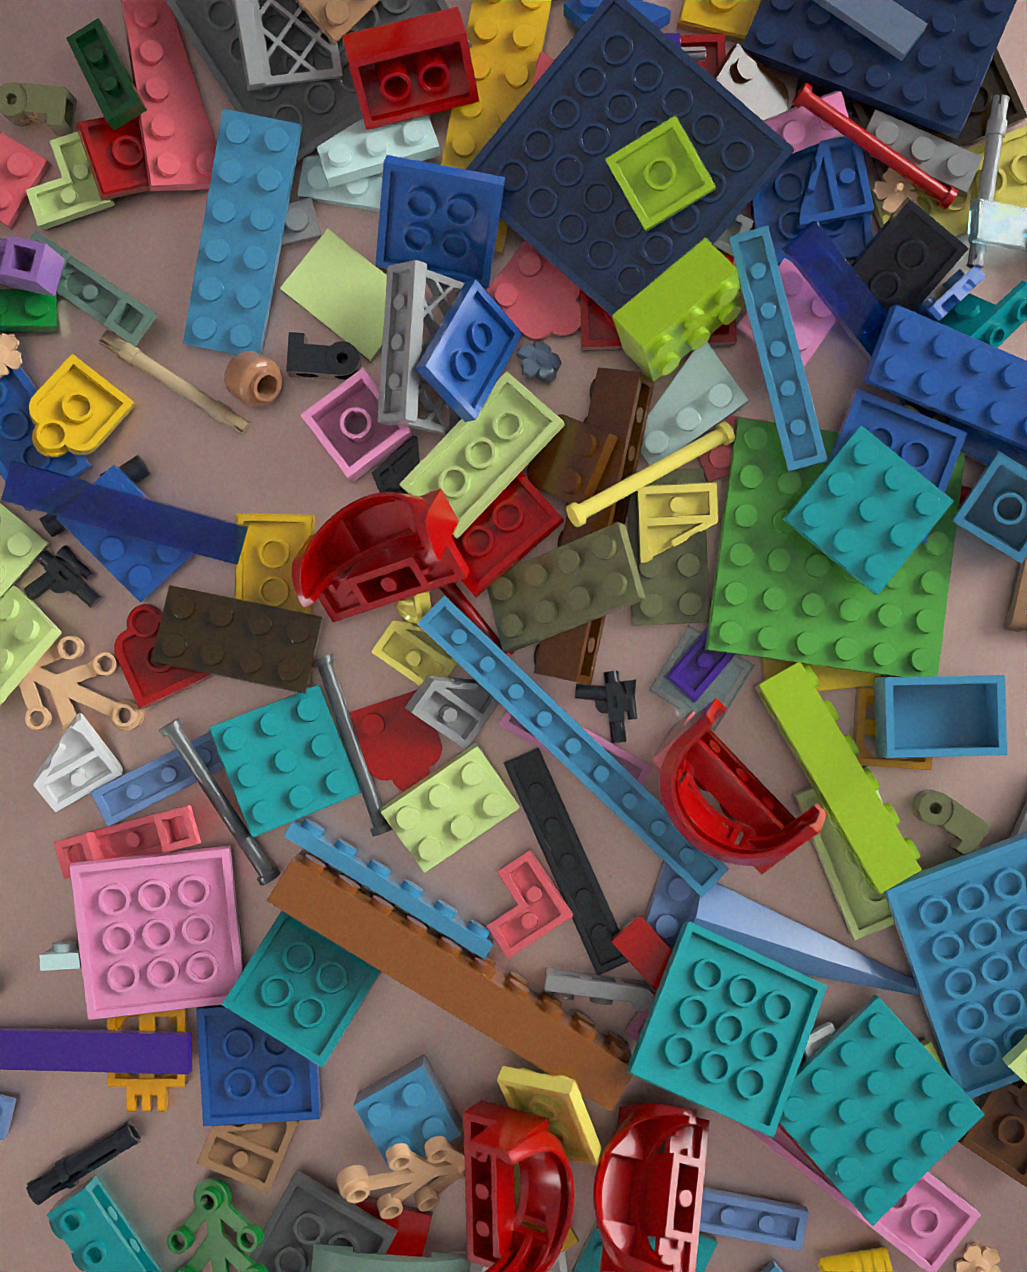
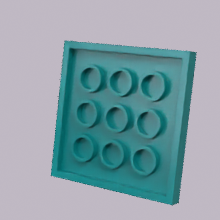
[626,921,827,1138]
[779,995,985,1226]

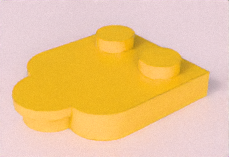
[29,354,134,458]

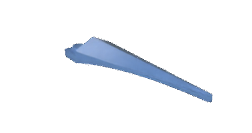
[644,862,920,996]

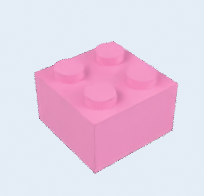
[736,258,849,367]
[300,368,413,483]

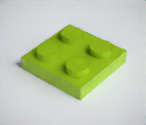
[605,115,716,232]

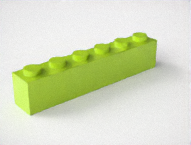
[754,661,922,894]

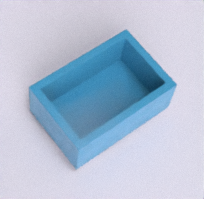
[874,675,1007,758]

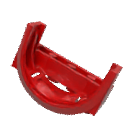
[651,698,827,875]
[464,1100,575,1272]

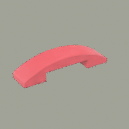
[53,804,201,879]

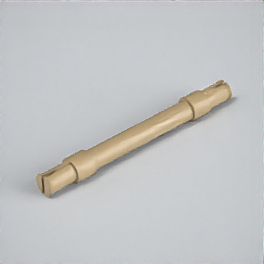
[99,330,251,436]

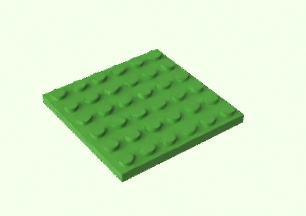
[705,417,965,677]

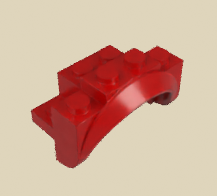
[292,488,469,622]
[593,1104,710,1272]

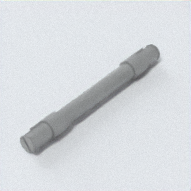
[966,95,1010,269]

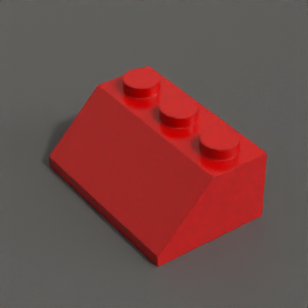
[342,6,480,130]

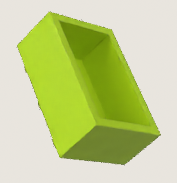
[612,238,743,382]

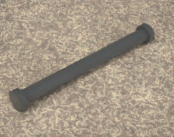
[313,654,393,836]
[159,718,281,886]

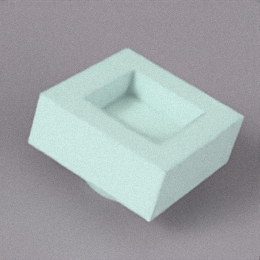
[40,940,81,971]

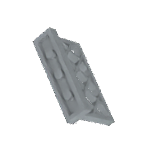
[232,0,343,91]
[377,260,464,436]

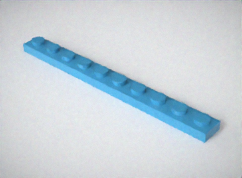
[417,596,729,897]

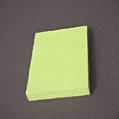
[280,229,387,363]

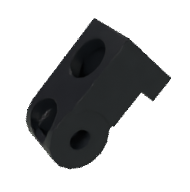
[286,332,361,380]

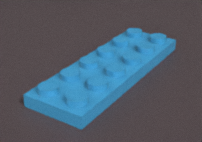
[183,109,302,355]

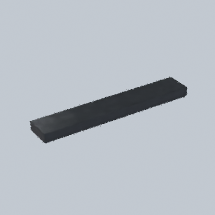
[503,747,629,976]

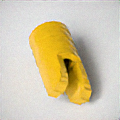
[818,1246,893,1272]

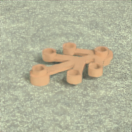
[17,636,144,737]
[336,1136,465,1219]

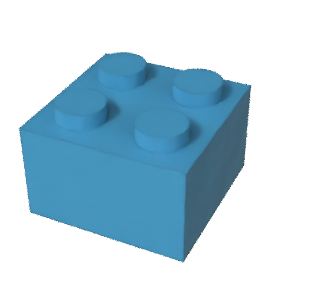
[952,450,1027,563]
[353,1054,463,1171]

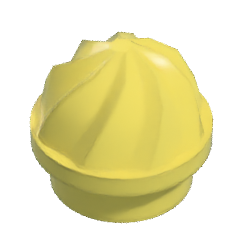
[397,591,432,624]

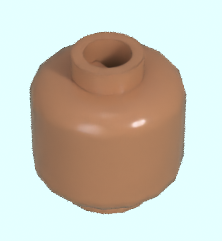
[224,351,283,407]

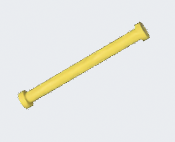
[566,421,735,527]

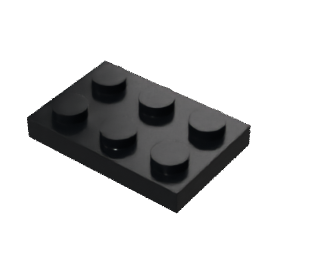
[831,197,969,334]

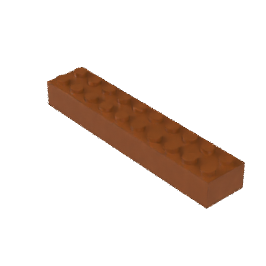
[266,850,633,1111]

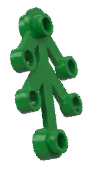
[167,1178,268,1272]

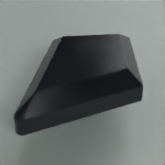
[372,436,420,494]

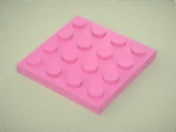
[69,845,244,1020]

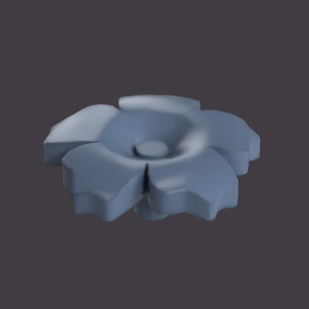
[516,340,562,384]

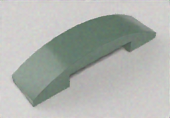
[29,230,158,347]
[311,1244,471,1272]

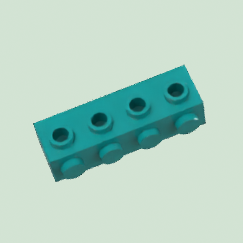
[47,1175,163,1272]

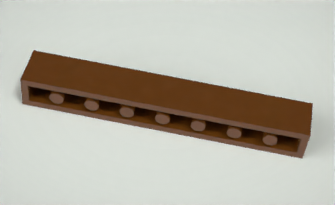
[534,367,655,685]

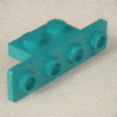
[923,280,1027,411]

